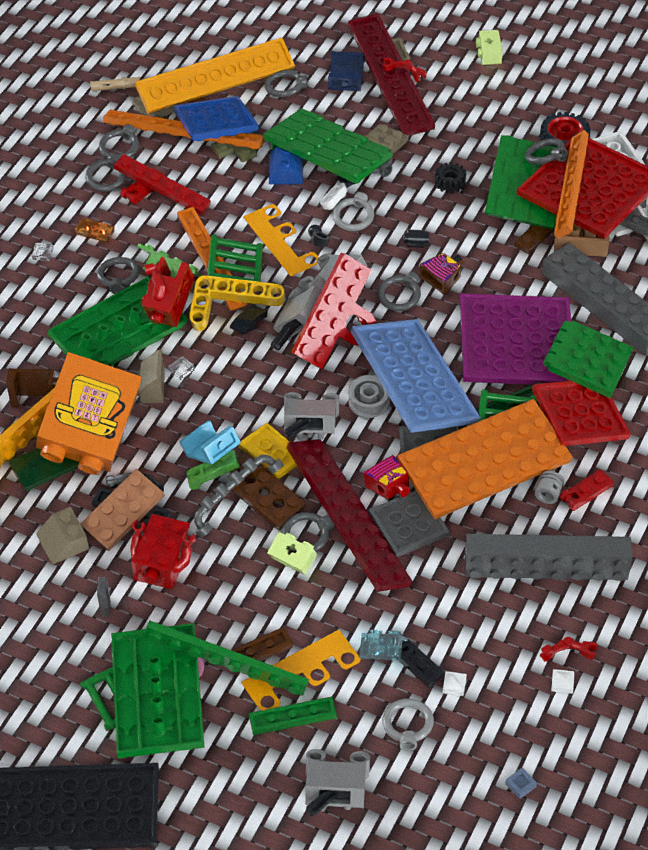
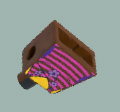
[419,253,463,295]

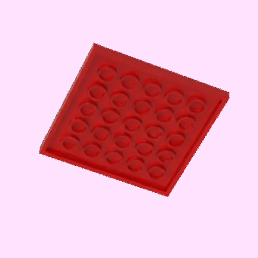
[517,133,648,239]

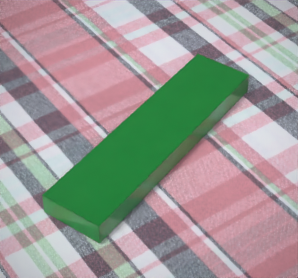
[248,697,337,735]

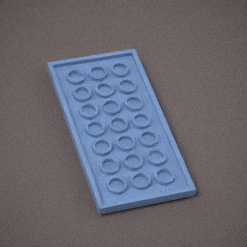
[351,319,481,433]

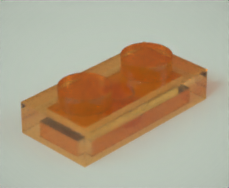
[75,218,115,243]

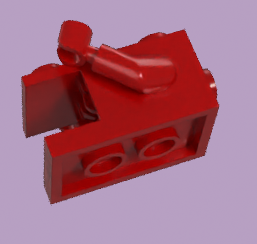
[141,257,195,328]
[130,514,196,590]

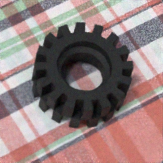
[435,162,466,194]

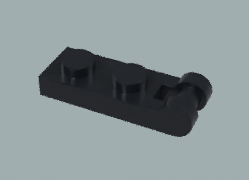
[388,637,444,688]

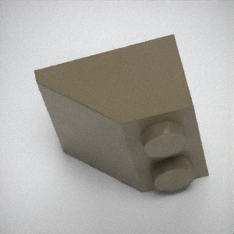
[137,350,165,403]
[36,507,89,565]

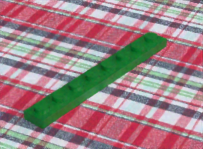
[145,620,309,696]

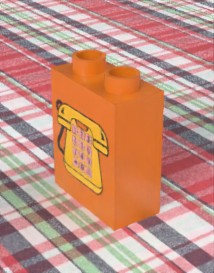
[36,352,142,475]

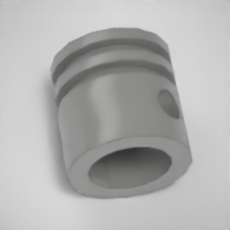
[535,471,564,504]

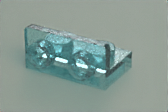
[359,630,408,661]

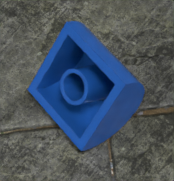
[269,147,303,185]

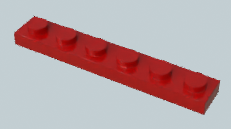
[114,154,211,216]

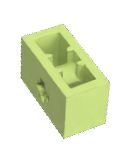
[476,30,502,65]
[267,532,317,576]

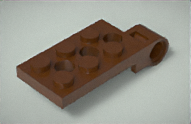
[231,452,306,531]

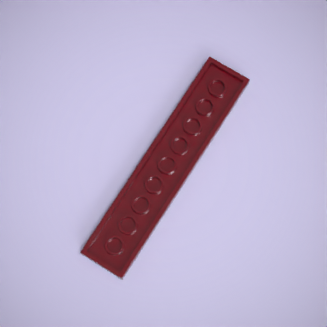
[348,13,435,136]
[286,439,413,592]

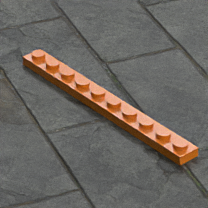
[103,109,265,149]

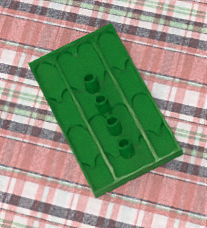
[263,108,393,184]
[484,135,558,230]
[48,277,188,367]
[111,623,205,758]

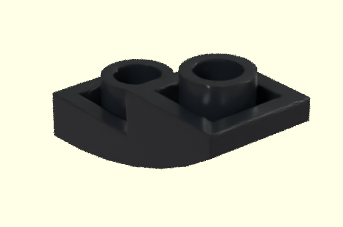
[230,305,268,334]

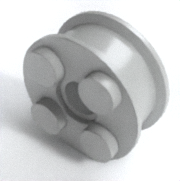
[348,375,390,419]

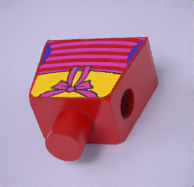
[363,455,410,499]

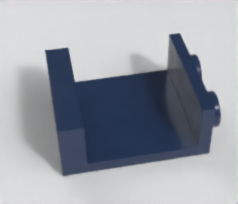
[328,51,364,91]

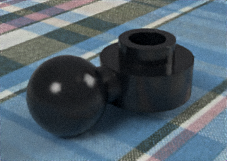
[308,224,330,248]

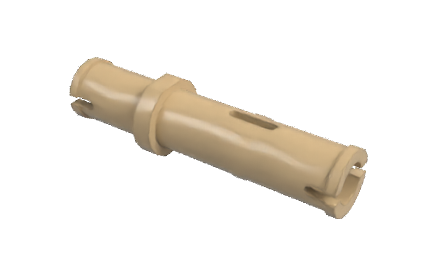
[91,76,140,92]

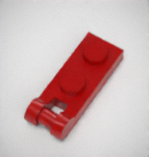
[120,168,166,205]
[559,469,614,511]

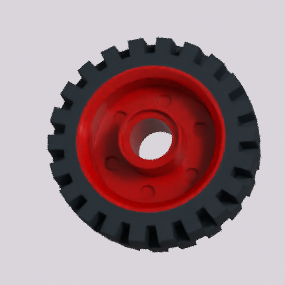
[540,112,591,147]

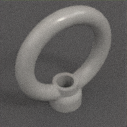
[333,192,374,231]
[382,699,434,751]

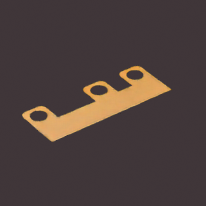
[243,204,319,276]
[241,630,361,711]

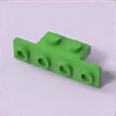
[137,244,202,278]

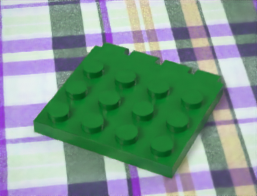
[543,320,634,398]

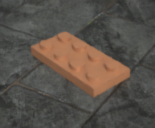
[80,469,165,551]

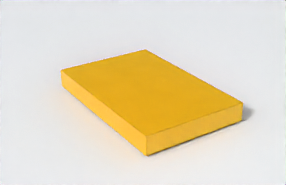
[238,423,297,480]

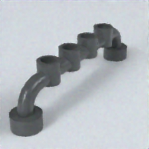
[194,455,284,538]

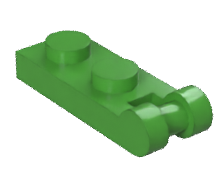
[186,450,240,490]

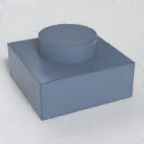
[505,767,537,799]

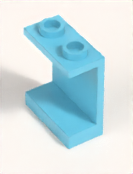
[179,420,241,464]

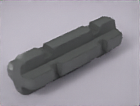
[106,471,143,488]

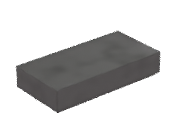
[97,577,111,617]

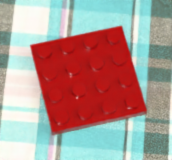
[532,381,631,446]

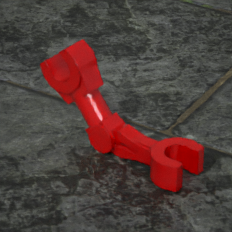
[383,58,427,82]
[539,637,598,662]

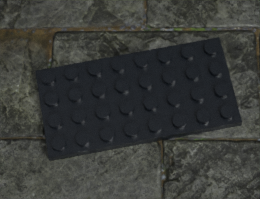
[0,763,159,850]

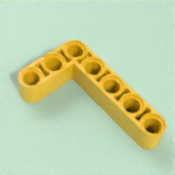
[189,276,285,331]

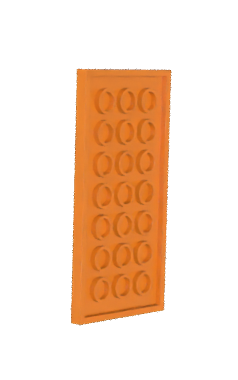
[397,399,573,520]

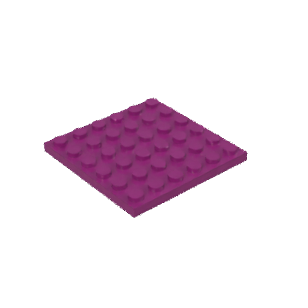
[460,293,571,385]

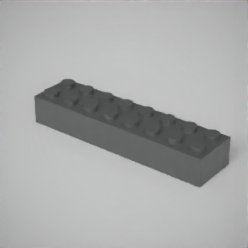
[542,242,648,356]
[465,534,633,581]

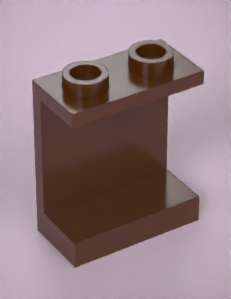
[6,368,58,407]

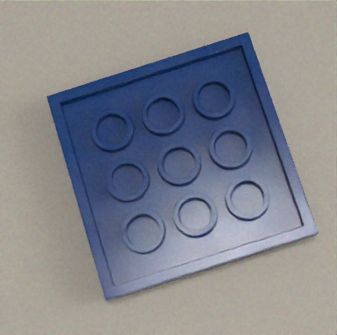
[174,96,258,141]

